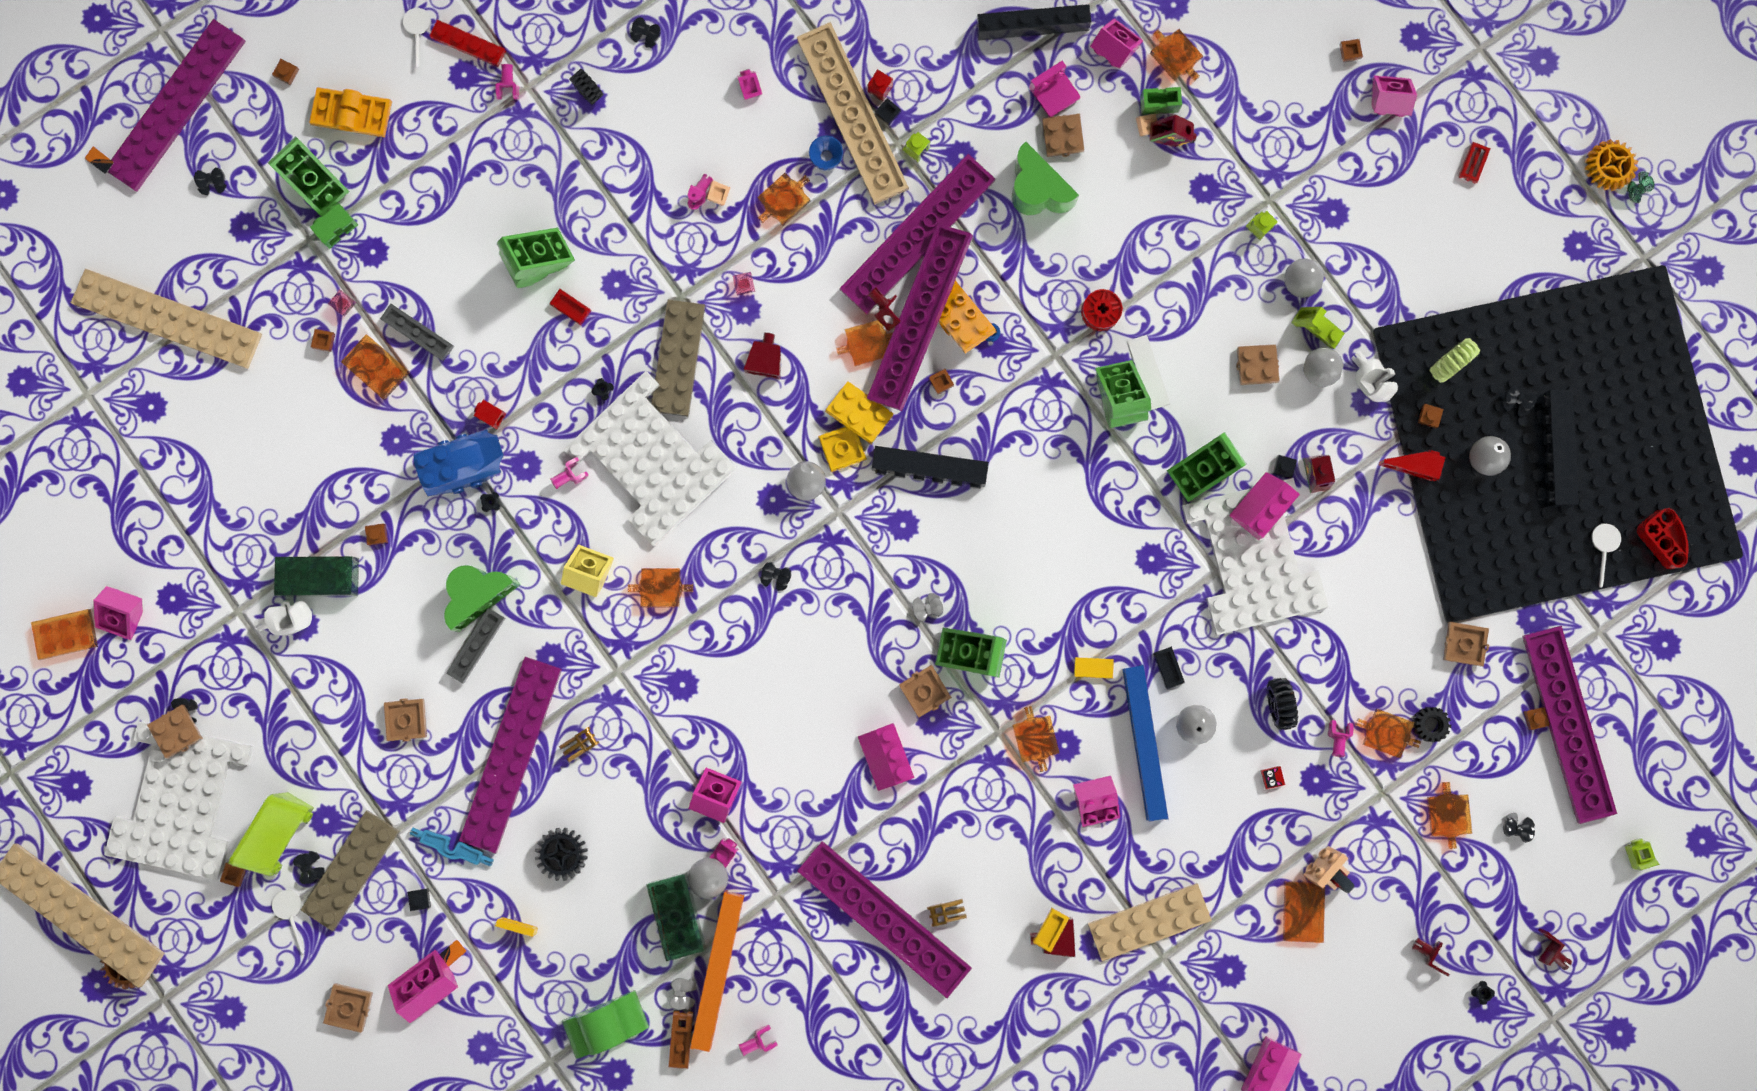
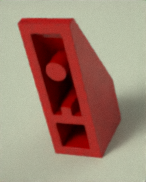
[1378,450,1445,482]

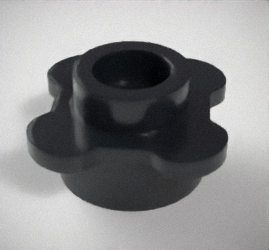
[591,378,614,400]
[480,492,501,512]
[1471,981,1495,1005]

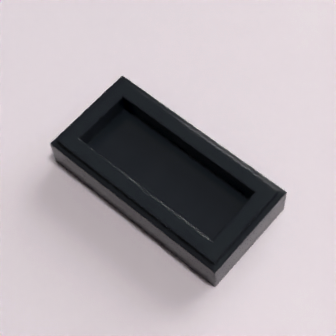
[1153,646,1185,689]

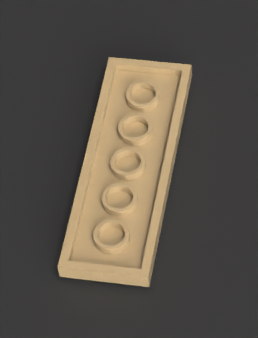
[1088,883,1212,961]

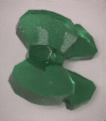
[1627,171,1655,204]

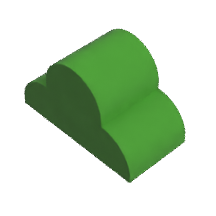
[267,136,350,217]
[1011,142,1079,215]
[497,227,575,288]
[1095,360,1151,428]
[1167,432,1247,502]
[444,565,521,632]
[935,627,1007,678]
[562,990,649,1059]

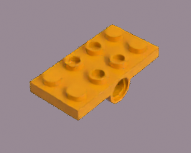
[309,87,392,138]
[939,280,996,354]

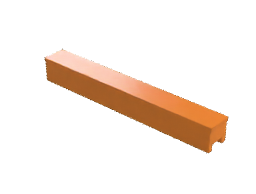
[690,890,744,1052]

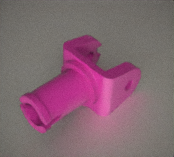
[495,64,519,100]
[688,174,713,210]
[550,457,589,489]
[1328,720,1354,757]
[739,1025,778,1056]

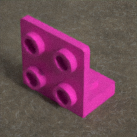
[1029,60,1081,118]

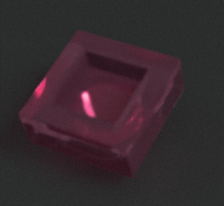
[733,272,756,296]
[328,289,356,317]

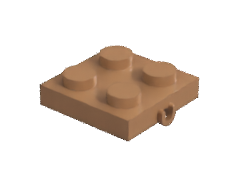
[1043,113,1084,157]
[1236,344,1280,385]
[1443,622,1489,667]
[899,665,952,718]
[384,698,427,742]
[147,705,203,759]
[323,983,373,1033]

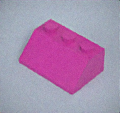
[1229,472,1300,540]
[857,723,914,791]
[387,950,458,1023]
[1241,1036,1302,1091]

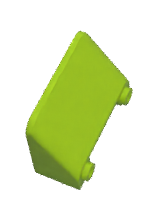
[229,792,314,876]

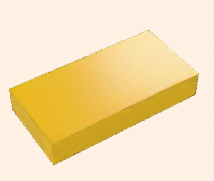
[1074,657,1114,679]
[1033,907,1069,953]
[495,917,538,937]

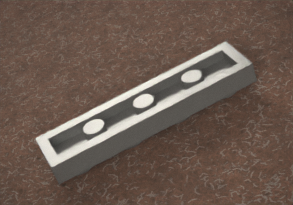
[380,303,454,362]
[446,608,506,684]

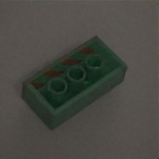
[274,556,359,597]
[646,872,706,962]

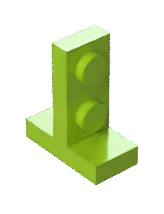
[1291,307,1345,349]

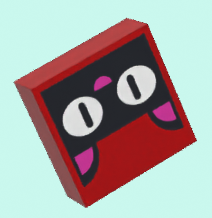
[1260,766,1285,789]

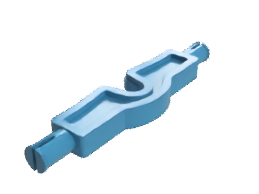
[410,827,494,867]

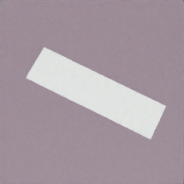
[1127,335,1170,410]

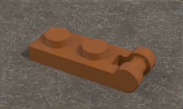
[668,1010,694,1069]

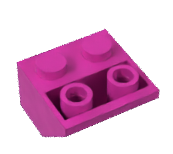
[1073,776,1120,827]

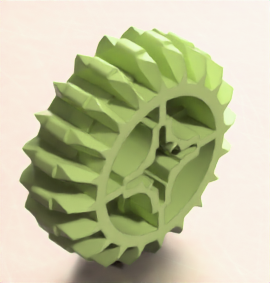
[1430,338,1480,383]

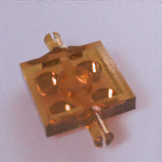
[1150,29,1203,81]
[757,173,811,226]
[836,320,893,366]
[628,568,694,608]
[1012,706,1060,772]
[1355,708,1421,759]
[1427,782,1472,849]

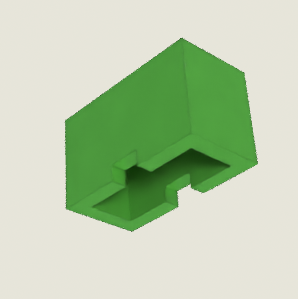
[1140,87,1182,115]
[310,203,358,249]

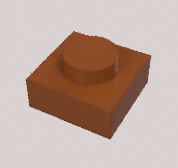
[1339,39,1363,62]
[272,59,299,85]
[311,329,335,352]
[928,369,954,395]
[1418,404,1443,428]
[365,523,388,546]
[1524,707,1550,730]
[220,862,246,887]

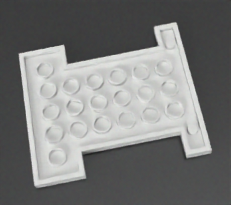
[564,371,737,547]
[1182,478,1329,635]
[104,721,253,880]

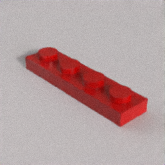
[430,20,506,68]

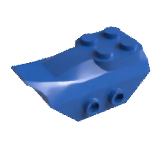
[413,429,504,497]

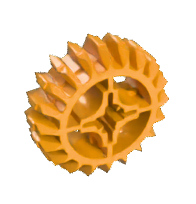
[1584,139,1638,191]

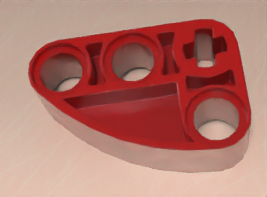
[1637,508,1688,569]

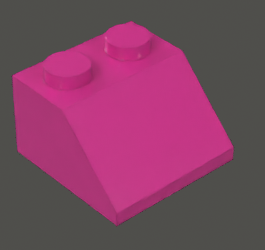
[1090,18,1144,69]
[1371,75,1417,117]
[93,586,143,640]
[688,767,742,823]

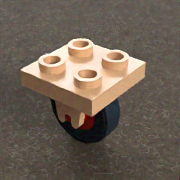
[1303,846,1355,894]

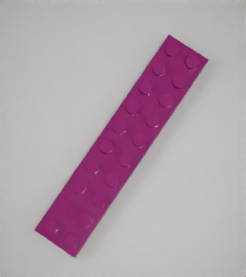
[108,19,246,192]
[839,154,996,315]
[867,224,973,411]
[1522,626,1617,824]
[459,657,562,854]
[797,841,972,999]

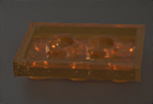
[341,334,410,400]
[31,609,98,660]
[1283,881,1325,943]

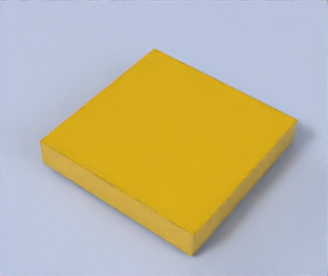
[818,426,867,472]

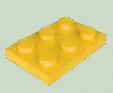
[825,381,894,445]

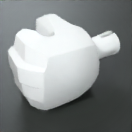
[1352,352,1398,402]
[254,599,312,636]

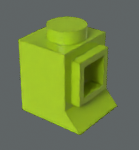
[902,132,930,162]
[1245,210,1278,240]
[1624,838,1660,871]

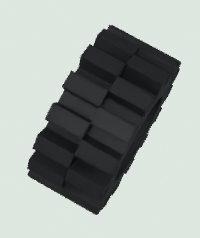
[569,68,604,105]
[1412,707,1451,742]

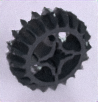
[1266,678,1299,730]
[535,828,588,881]

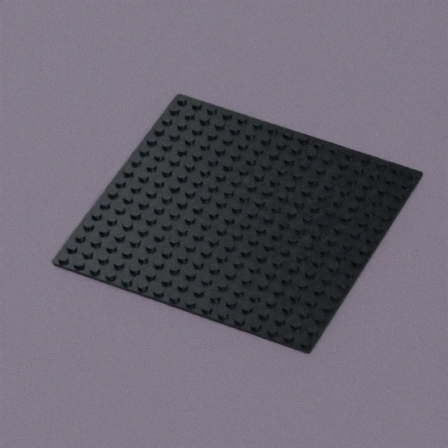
[1373,265,1743,623]

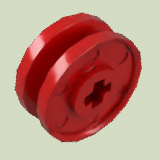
[1081,289,1123,332]

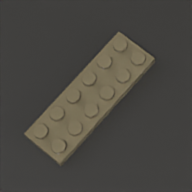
[652,299,706,417]
[301,810,400,932]

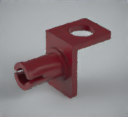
[868,287,901,331]
[1538,928,1572,970]
[1412,938,1450,977]

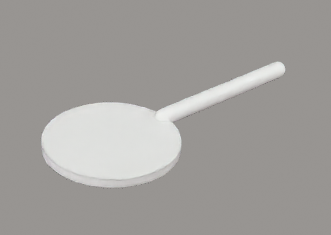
[403,8,431,68]
[1592,524,1621,588]
[272,890,304,954]

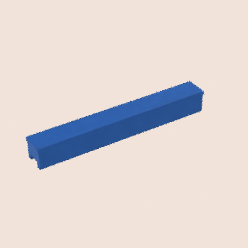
[1122,664,1169,821]

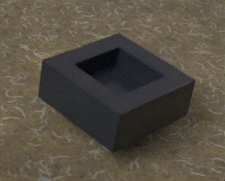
[875,98,901,126]
[1272,455,1297,479]
[407,888,431,911]

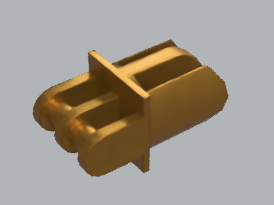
[559,727,599,762]
[927,899,967,927]

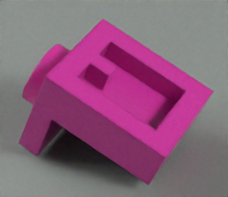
[736,69,762,100]
[709,838,739,868]

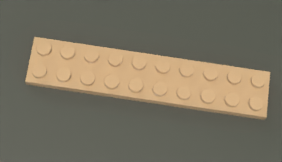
[797,22,909,205]
[71,269,262,369]
[0,844,165,987]

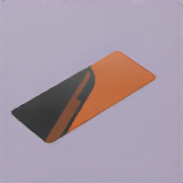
[85,146,114,174]
[440,940,466,967]

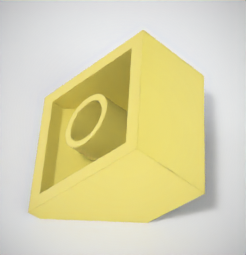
[561,545,614,597]

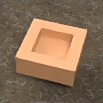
[1136,114,1157,136]
[706,181,730,206]

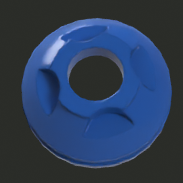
[809,136,843,170]

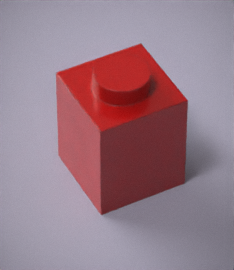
[867,69,893,102]
[473,399,506,430]

